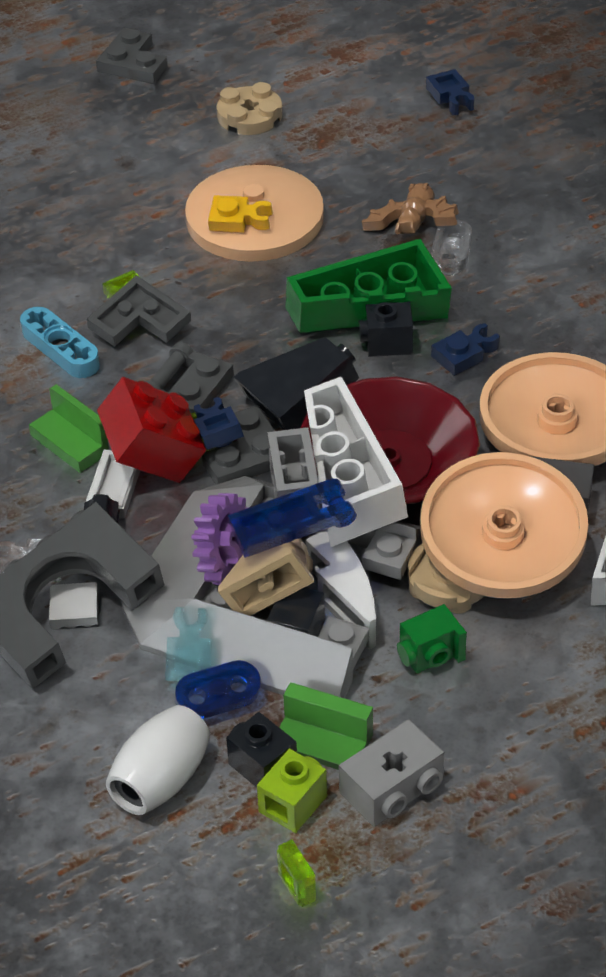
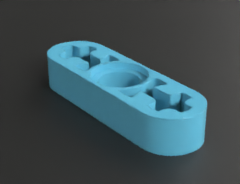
[20,307,100,378]

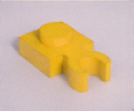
[208,195,273,232]

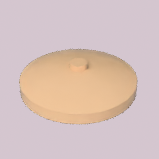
[185,165,324,262]
[479,352,606,466]
[420,452,588,598]

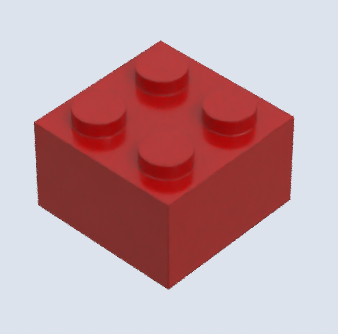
[97,376,206,483]

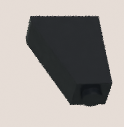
[234,337,359,430]

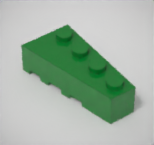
[285,239,452,333]

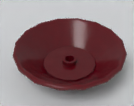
[300,376,480,505]

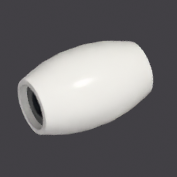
[106,705,210,815]

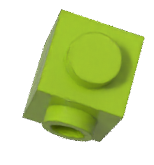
[257,748,327,834]

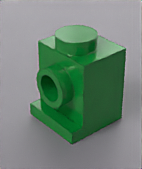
[397,604,467,674]

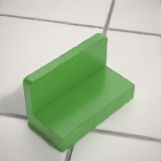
[29,384,109,473]
[279,682,373,770]

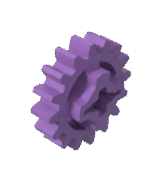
[191,493,258,585]

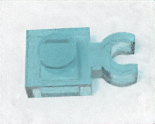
[165,607,212,682]

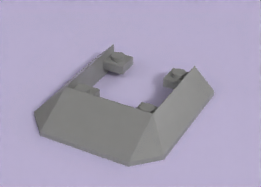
[121,476,422,698]

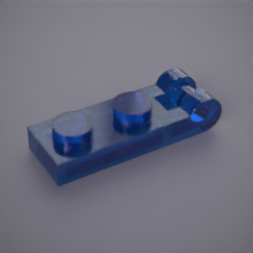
[228,478,357,558]

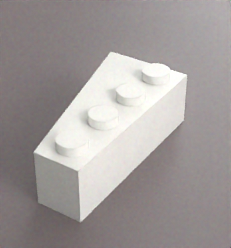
[304,377,408,547]

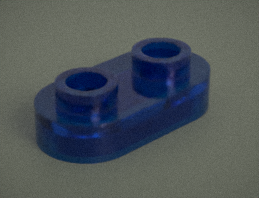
[175,660,261,719]

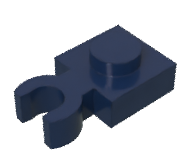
[426,69,474,115]
[431,323,500,376]
[194,397,244,450]

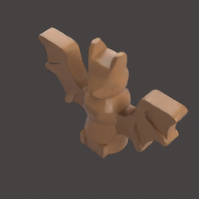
[361,183,459,234]

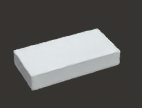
[86,449,140,519]

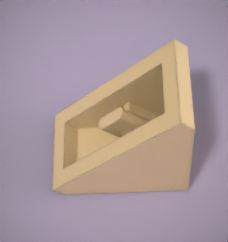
[218,543,314,616]

